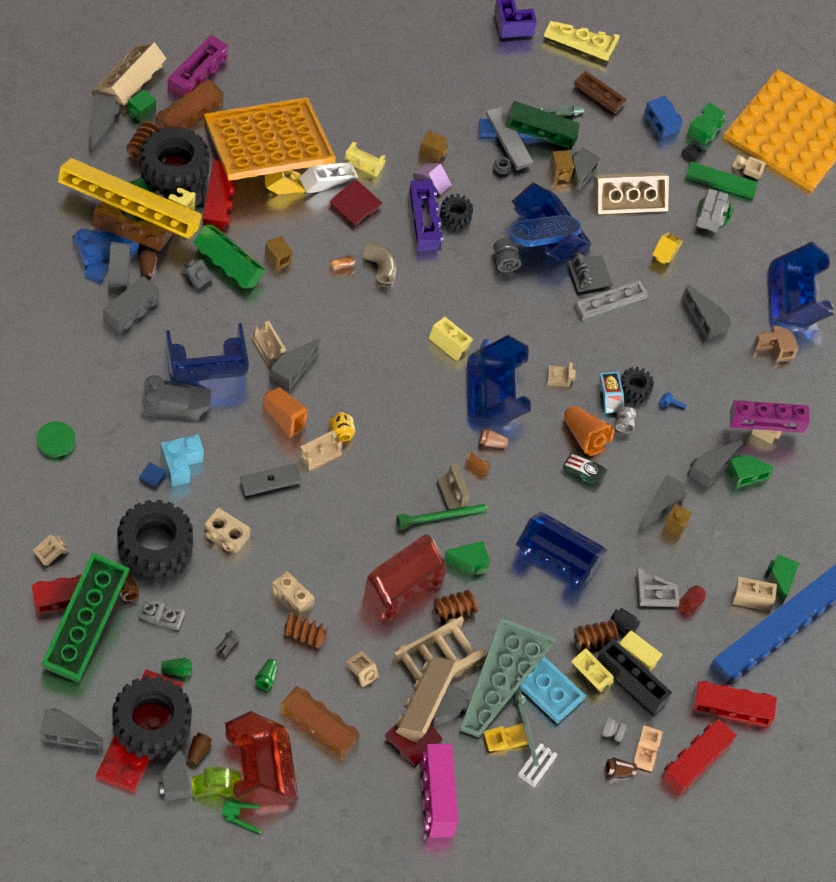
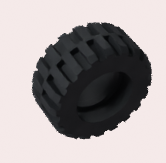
[140,126,210,197]
[117,500,194,579]
[112,676,192,759]

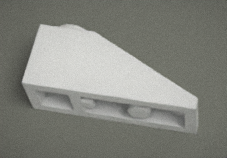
[300,162,359,193]

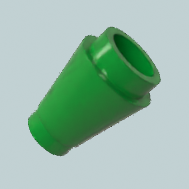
[161,657,192,677]
[255,659,278,690]

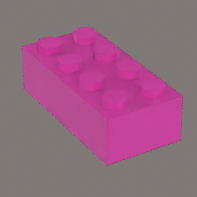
[420,744,458,838]

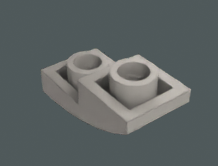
[138,599,185,631]

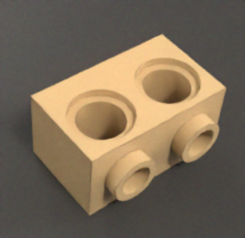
[204,507,251,554]
[271,571,315,618]

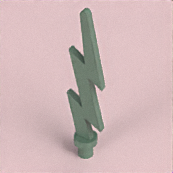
[534,104,584,117]
[514,689,539,767]

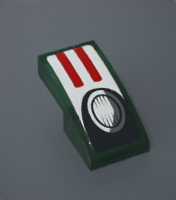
[562,452,607,486]

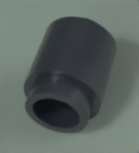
[610,608,641,634]

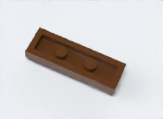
[574,71,627,113]

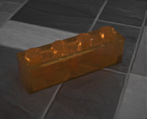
[155,80,224,129]
[280,686,360,760]

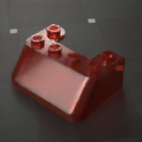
[363,534,447,623]
[225,711,298,806]

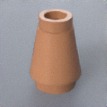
[479,428,508,449]

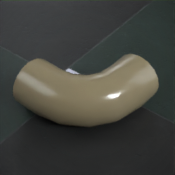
[363,241,397,284]

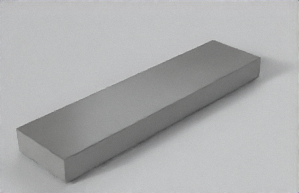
[486,106,533,170]
[574,280,648,320]

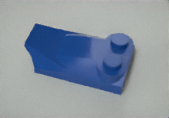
[72,228,140,269]

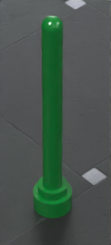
[396,504,487,530]

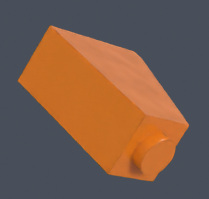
[263,387,308,438]

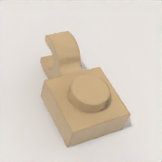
[732,155,766,180]

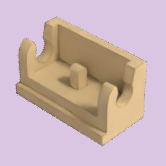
[251,321,286,367]
[299,430,342,471]
[732,576,777,613]

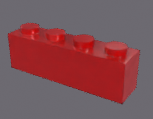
[202,159,236,232]
[31,574,82,614]
[692,681,777,727]
[662,719,737,795]

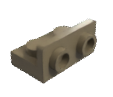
[437,463,470,510]

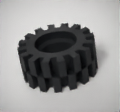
[440,194,473,229]
[620,367,654,403]

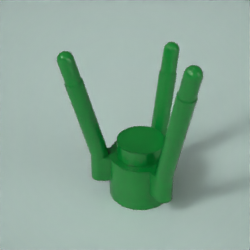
[222,798,274,834]

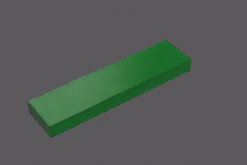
[685,162,758,199]

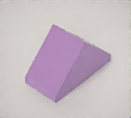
[413,163,452,197]

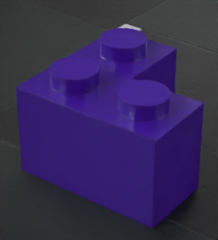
[494,0,537,38]

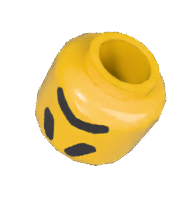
[329,412,355,442]

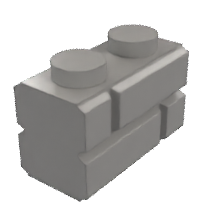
[697,189,730,232]

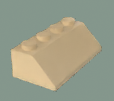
[91,42,166,105]
[594,172,669,214]
[395,657,459,743]

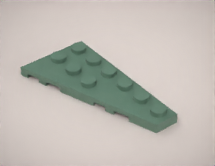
[460,618,557,738]

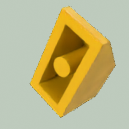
[264,170,306,195]
[652,232,684,264]

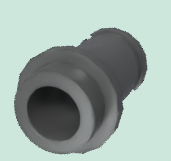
[215,630,240,657]

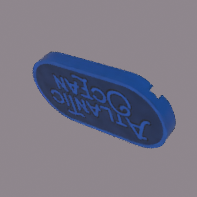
[510,215,581,247]

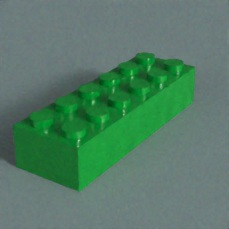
[41,552,130,683]

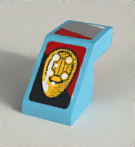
[599,371,624,413]

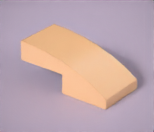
[633,726,663,772]

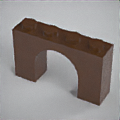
[91,201,174,251]

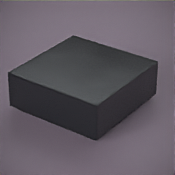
[681,140,707,163]

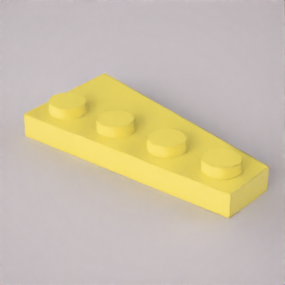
[544,21,620,61]

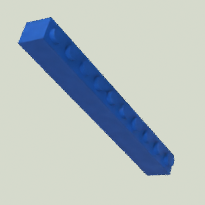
[710,564,836,684]

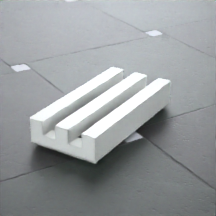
[518,743,558,788]

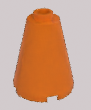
[564,406,614,456]

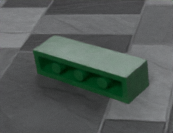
[505,101,580,149]

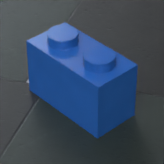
[644,96,683,139]

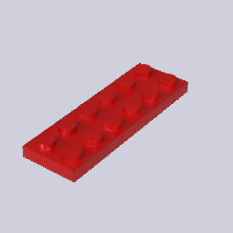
[96,669,183,793]

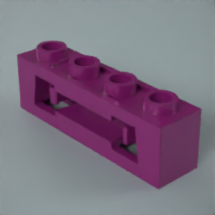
[168,35,228,100]
[730,400,810,433]

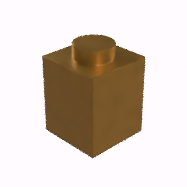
[419,130,449,161]
[550,150,574,180]
[265,236,293,270]
[663,504,692,538]

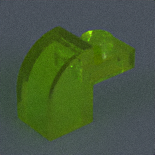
[192,767,241,798]

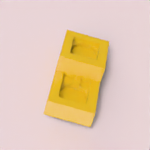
[483,723,529,751]

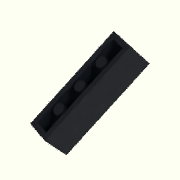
[597,639,672,715]

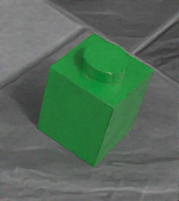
[128,89,156,122]

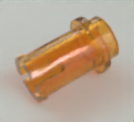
[331,254,355,271]
[465,453,491,475]

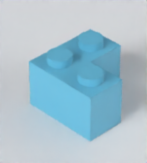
[160,434,204,487]

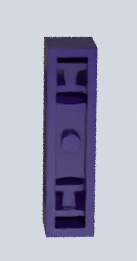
[409,180,443,251]

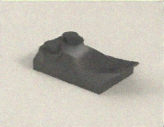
[141,375,212,421]

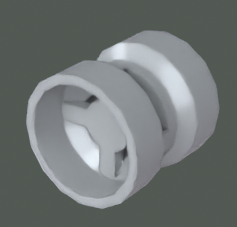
[616,407,636,433]
[602,717,627,743]

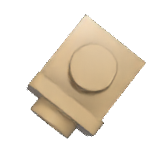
[547,362,576,387]
[33,534,69,566]
[346,651,379,687]

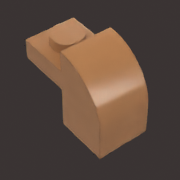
[754,326,798,360]

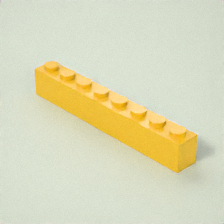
[58,158,202,239]

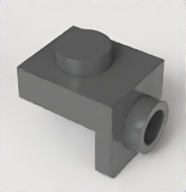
[181,259,213,289]

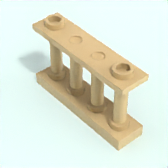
[392,616,487,693]

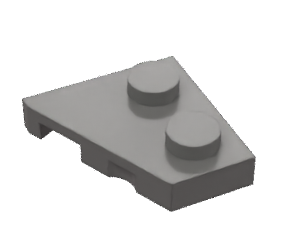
[637,569,680,607]

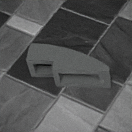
[108,242,130,294]

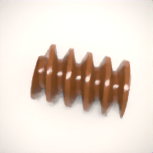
[126,121,160,162]
[433,590,478,623]
[284,611,329,648]
[574,620,618,651]

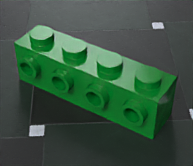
[193,225,266,289]

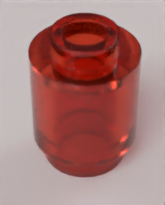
[679,585,706,614]

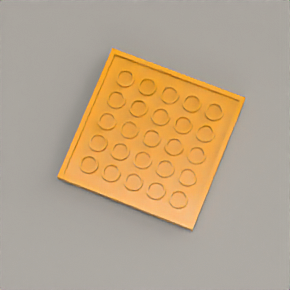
[723,69,836,192]
[204,97,335,181]

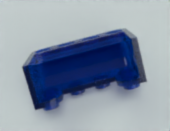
[511,182,592,261]
[769,241,834,325]
[166,323,249,382]
[467,335,531,422]
[516,512,608,584]

